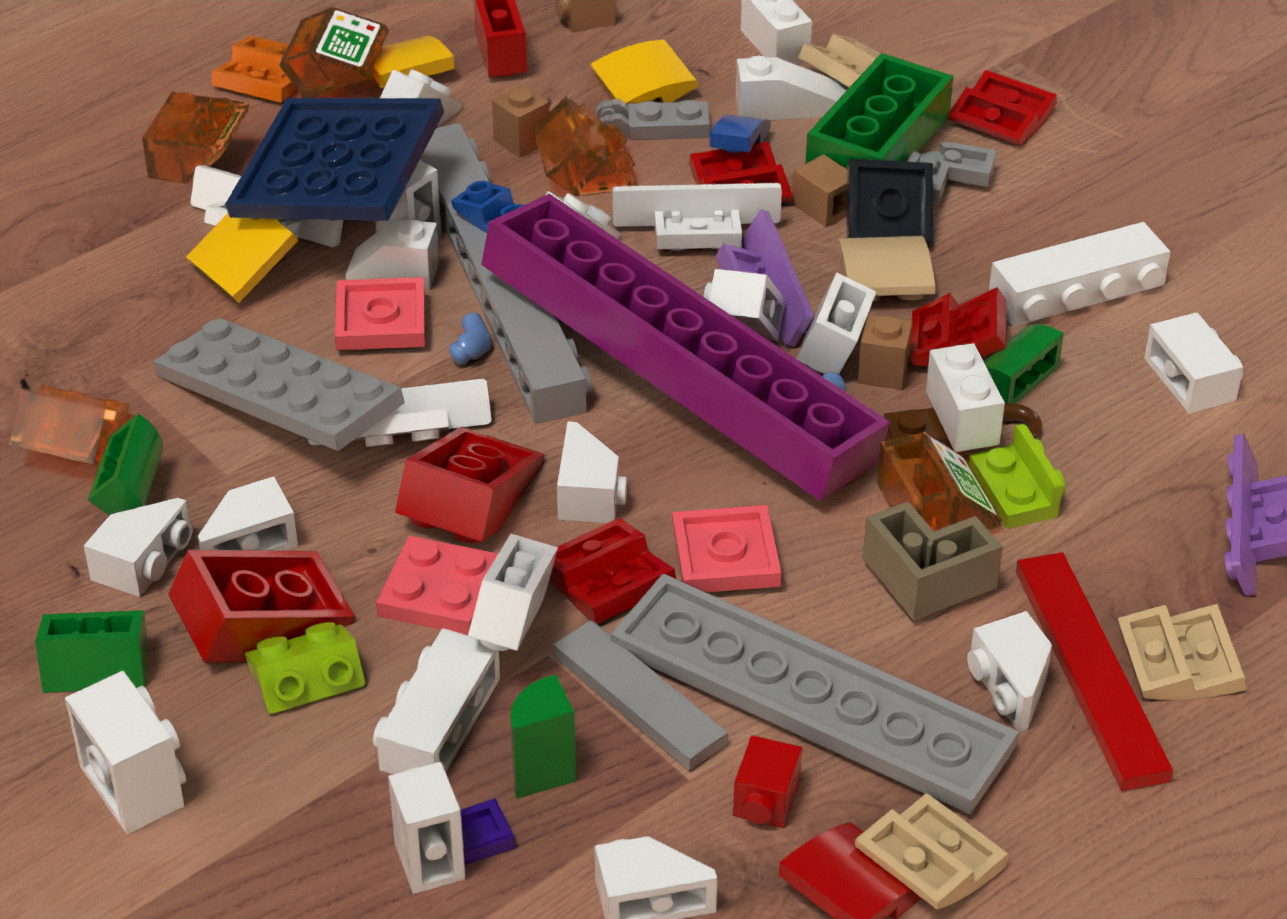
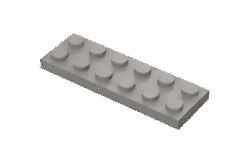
[153,318,405,451]

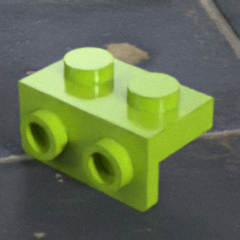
[245,622,365,714]

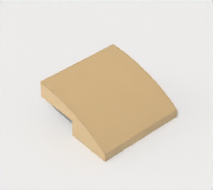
[798,34,880,87]
[1118,604,1247,700]
[855,793,1008,909]

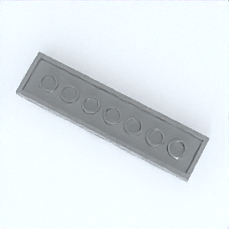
[610,574,1019,814]

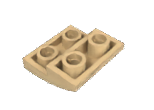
[838,236,935,301]

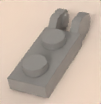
[596,99,710,140]

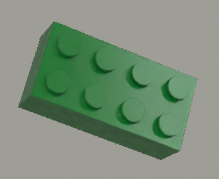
[805,53,954,169]

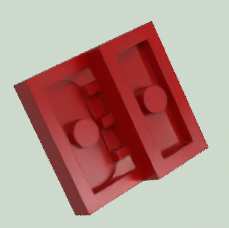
[948,69,1057,146]
[689,141,793,203]
[909,287,1006,366]
[550,518,676,624]
[779,822,922,919]

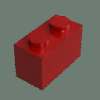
[474,0,527,77]

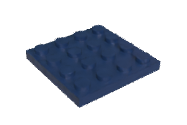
[225,98,444,222]

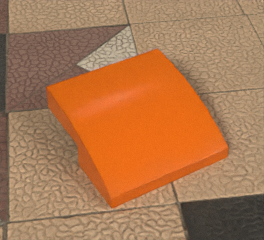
[212,35,320,103]

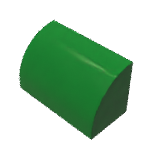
[984,324,1064,404]
[88,413,163,516]
[35,610,147,693]
[510,675,576,799]

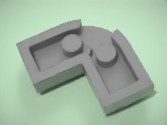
[908,142,997,204]

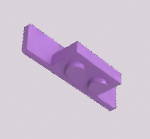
[716,209,813,347]
[1225,433,1287,596]

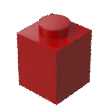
[733,735,803,828]

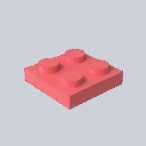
[335,277,425,350]
[672,505,781,592]
[376,536,498,635]

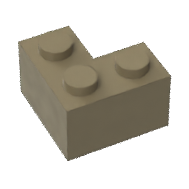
[863,501,1003,621]

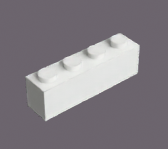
[989,222,1170,327]

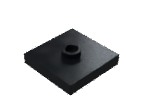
[847,159,933,248]

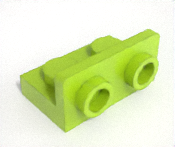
[968,424,1065,529]

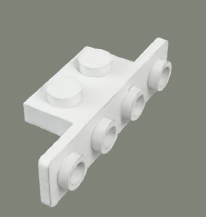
[191,165,343,247]
[612,183,782,251]
[308,379,492,447]

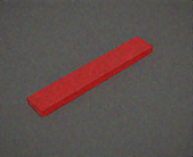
[1016,552,1173,791]

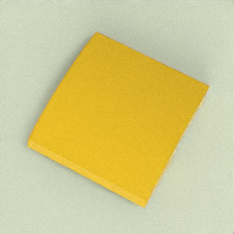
[358,35,455,88]
[590,40,699,105]
[186,213,298,303]

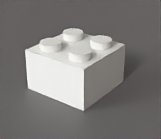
[65,671,186,835]

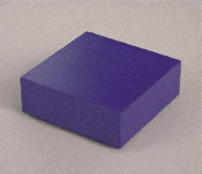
[460,798,515,865]

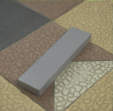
[553,620,728,771]

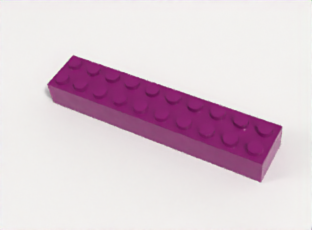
[481,194,890,501]

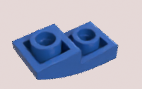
[710,115,771,153]
[451,181,523,233]

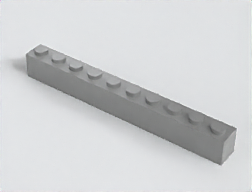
[420,123,592,425]

